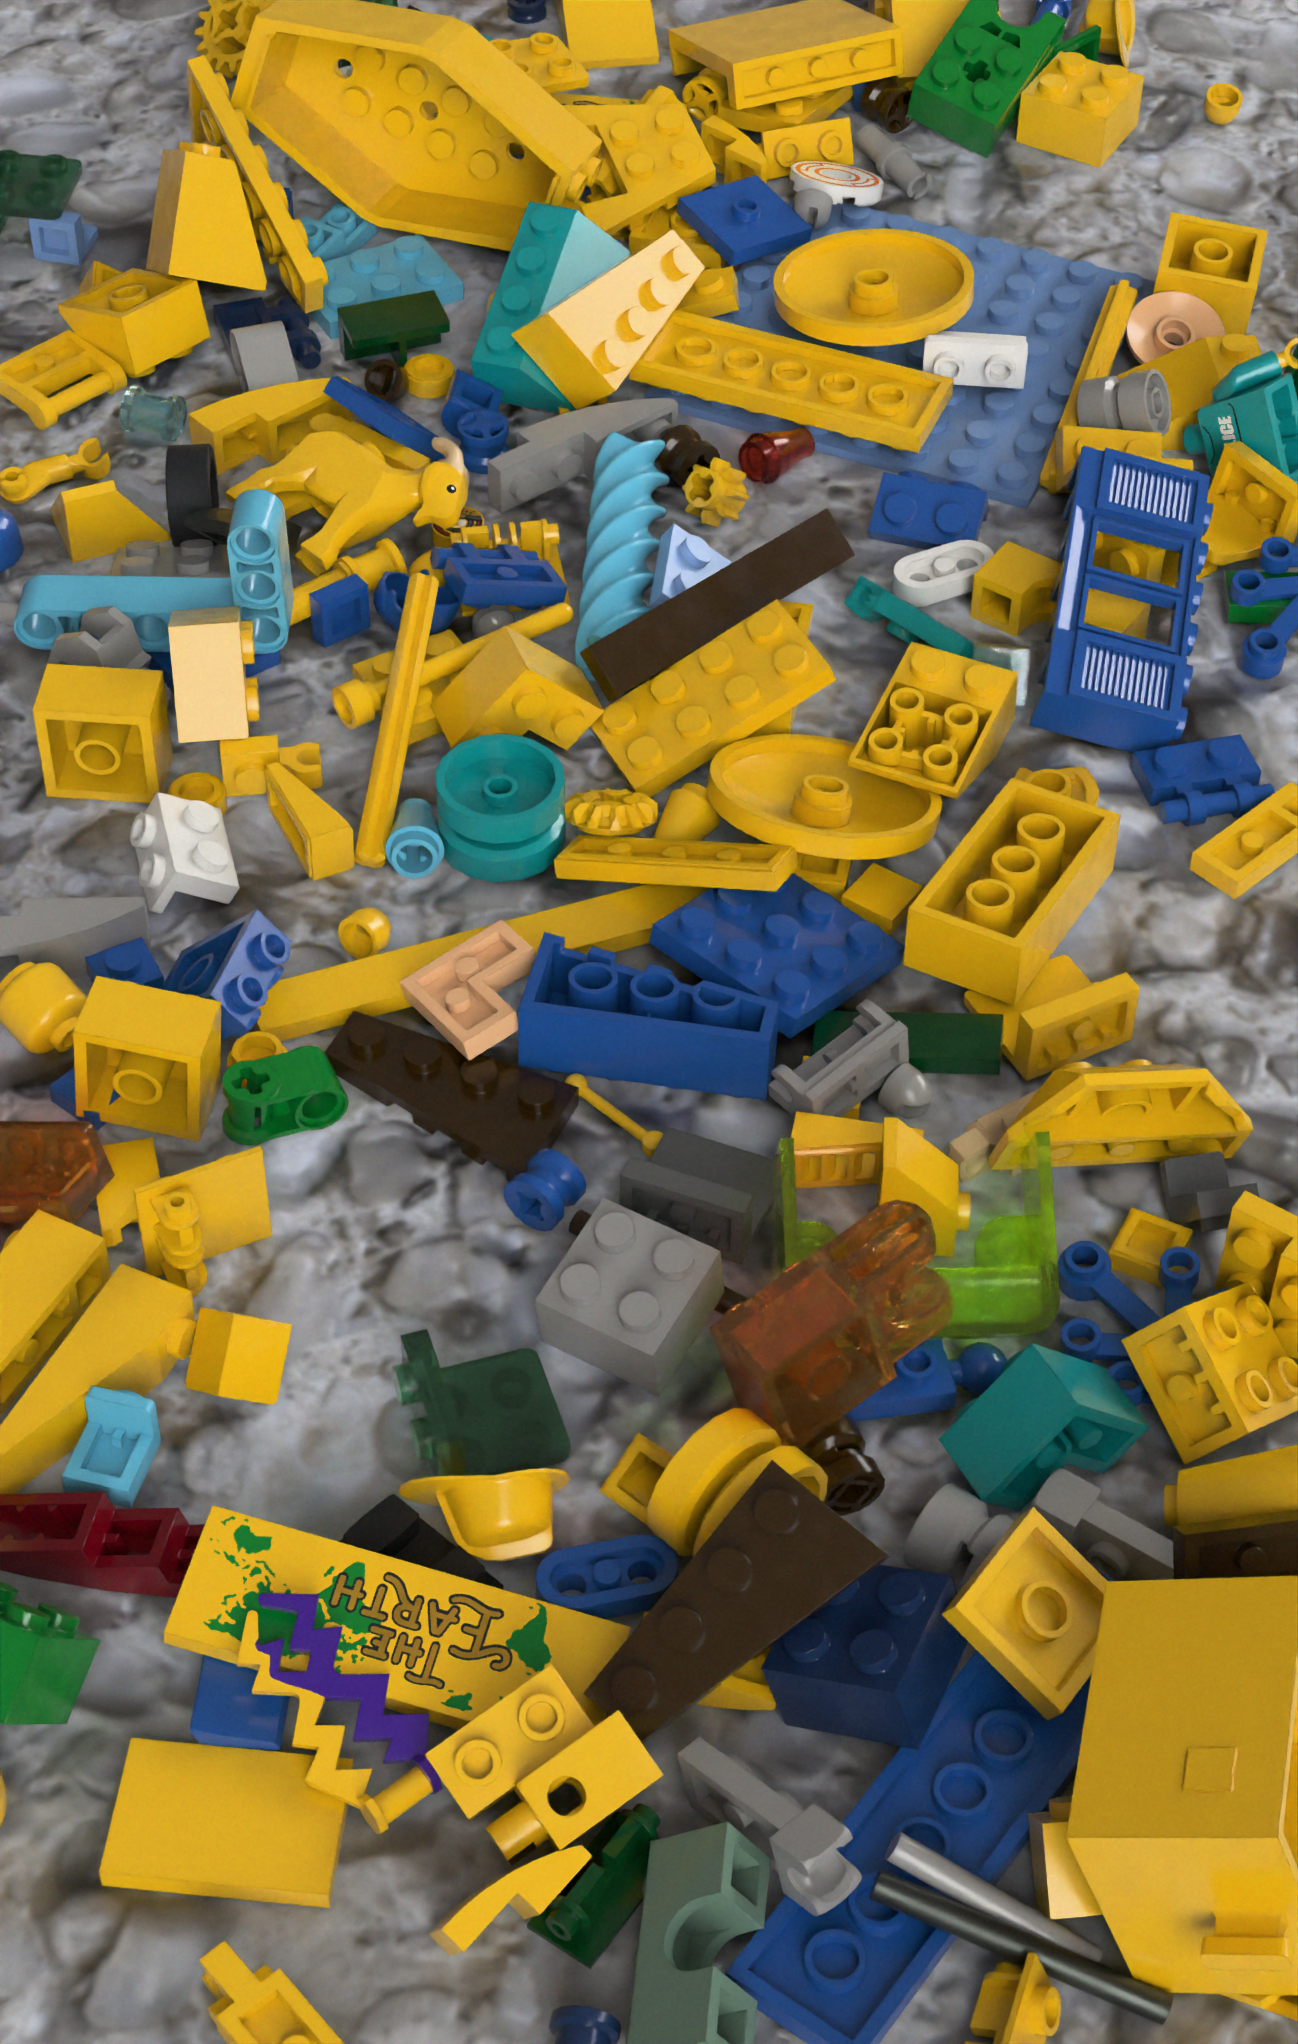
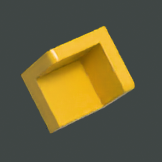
[185,1307,292,1405]

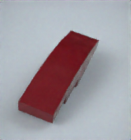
[0,1492,205,1598]

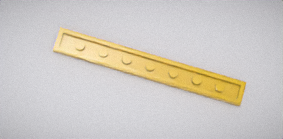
[254,884,711,1042]

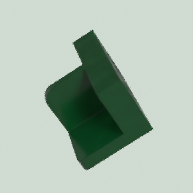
[337,290,450,368]

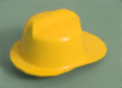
[1078,0,1135,70]
[398,1468,570,1562]

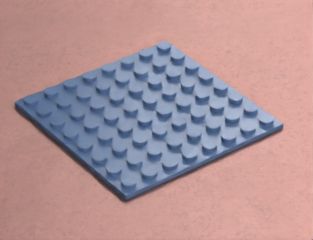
[645,197,1155,509]

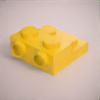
[1214,1190,1298,1359]

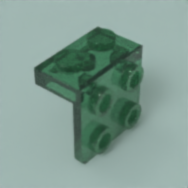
[0,150,83,234]
[392,1329,571,1477]

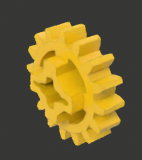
[195,0,276,79]

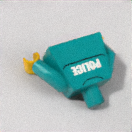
[1183,334,1298,484]

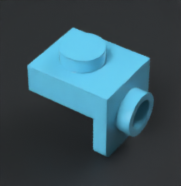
[62,1386,161,1508]

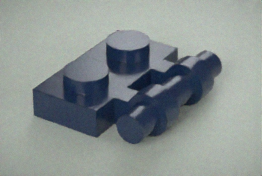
[213,297,321,377]

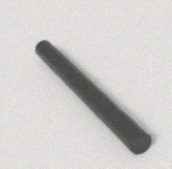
[869,1869,1173,2025]

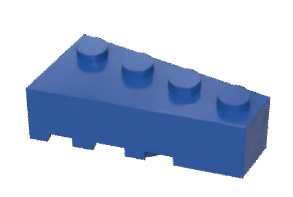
[518,932,779,1100]

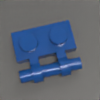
[430,543,568,610]
[1131,734,1275,827]

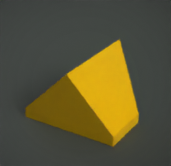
[50,480,171,563]

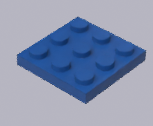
[649,873,905,1039]

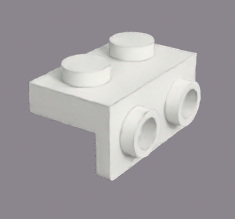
[922,331,1028,389]
[130,792,240,914]

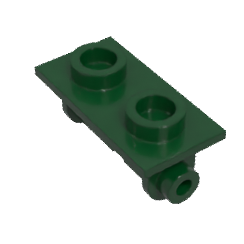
[527,1803,661,1969]

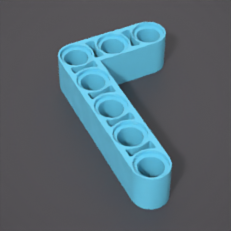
[14,489,294,654]

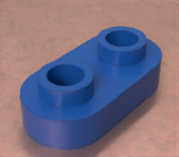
[536,1535,678,1619]

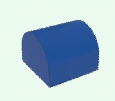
[441,369,503,439]

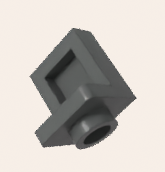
[1159,1151,1259,1233]

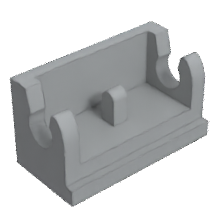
[768,999,909,1118]

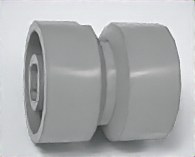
[1077,369,1171,436]
[903,1483,1015,1594]

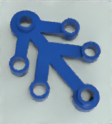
[1229,537,1298,679]
[1057,1241,1229,1407]

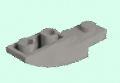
[487,398,678,514]
[0,896,151,980]

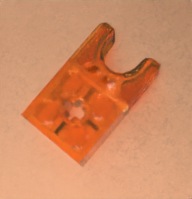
[709,1200,954,1449]

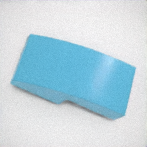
[300,202,378,262]

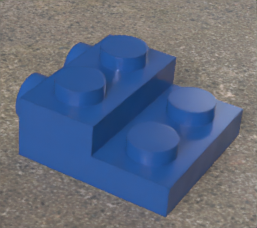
[161,909,292,1041]

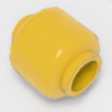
[0,962,87,1054]

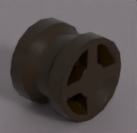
[860,77,913,134]
[655,425,720,488]

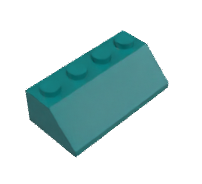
[471,202,630,413]

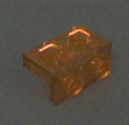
[0,1121,115,1223]

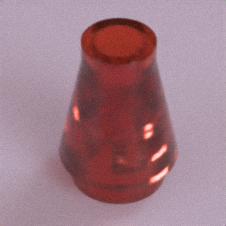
[738,427,815,484]

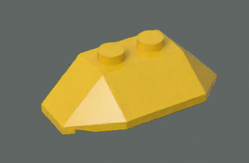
[988,1059,1253,1170]

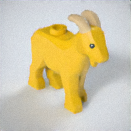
[225,431,469,579]

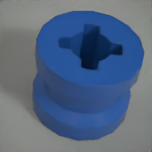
[457,409,509,474]
[504,1148,586,1232]

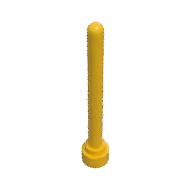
[332,602,574,729]

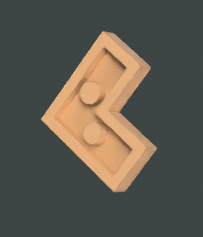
[400,919,536,1061]

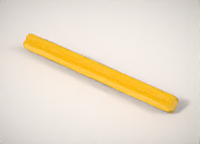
[1039,280,1138,495]
[354,572,439,869]

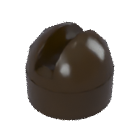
[364,359,409,402]

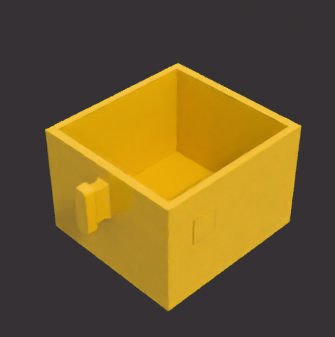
[1066,1576,1298,1996]

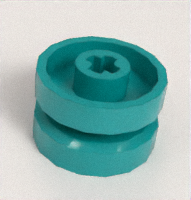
[435,734,566,883]

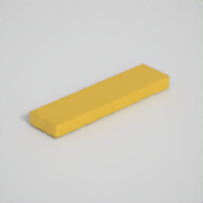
[553,835,798,892]

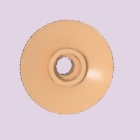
[1126,291,1226,364]

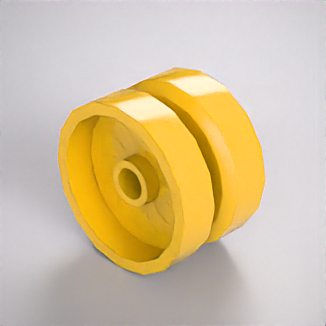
[647,1408,828,1557]

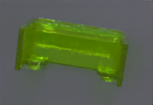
[773,1131,1060,1343]

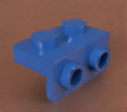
[868,471,989,550]

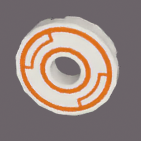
[788,161,884,207]

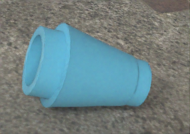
[385,798,444,878]

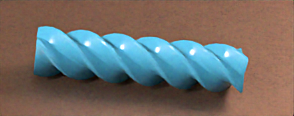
[575,432,669,690]

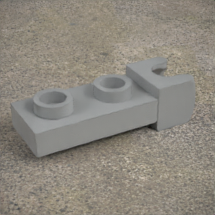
[1029,1468,1174,1581]
[677,1736,862,1916]

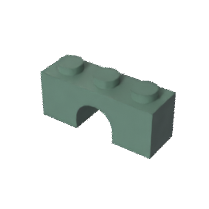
[625,1821,770,2044]

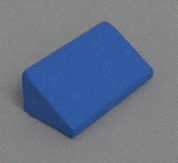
[190,1655,290,1751]

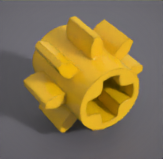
[682,457,750,528]

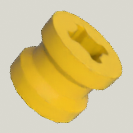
[682,67,728,122]

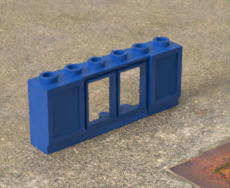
[1029,446,1213,753]

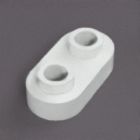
[892,540,994,607]

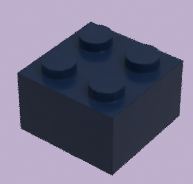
[761,1565,968,1750]

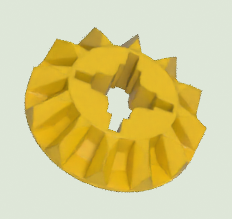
[564,787,658,836]

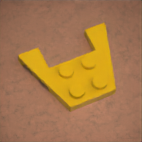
[562,104,716,236]

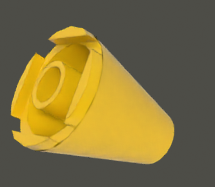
[1164,1444,1298,1527]

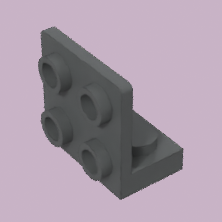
[619,1128,786,1265]

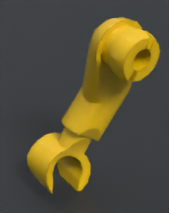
[0,437,111,505]

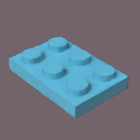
[310,234,464,340]

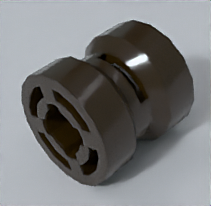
[794,1417,885,1516]

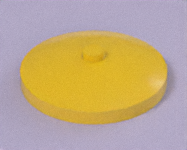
[773,228,974,346]
[706,734,942,860]

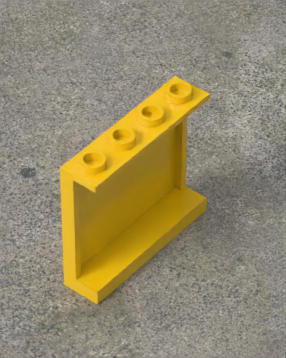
[668,0,905,110]

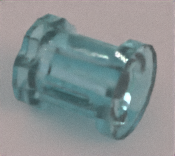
[119,385,187,442]

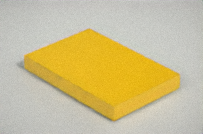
[99,1738,354,1908]

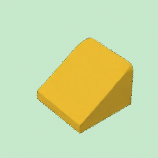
[599,1432,674,1525]

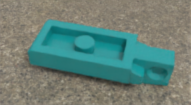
[844,575,988,662]

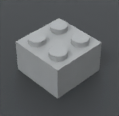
[534,1198,725,1396]

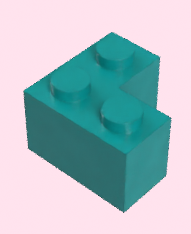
[938,1343,1150,1511]

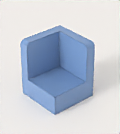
[28,188,99,266]

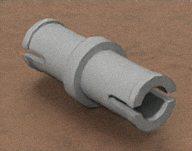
[855,123,932,199]

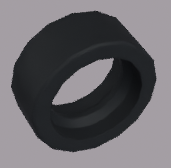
[165,444,219,547]

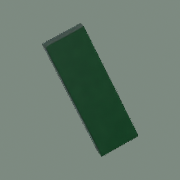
[811,1011,1004,1075]

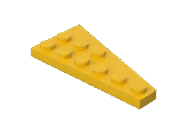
[187,55,329,314]

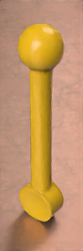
[564,1073,664,1158]

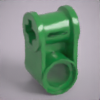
[222,1046,349,1146]

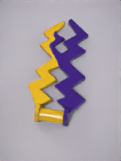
[236,1593,443,1834]

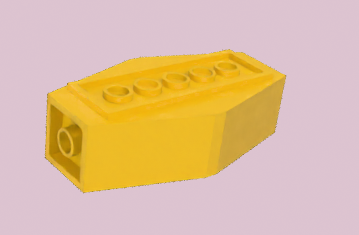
[230,0,603,252]

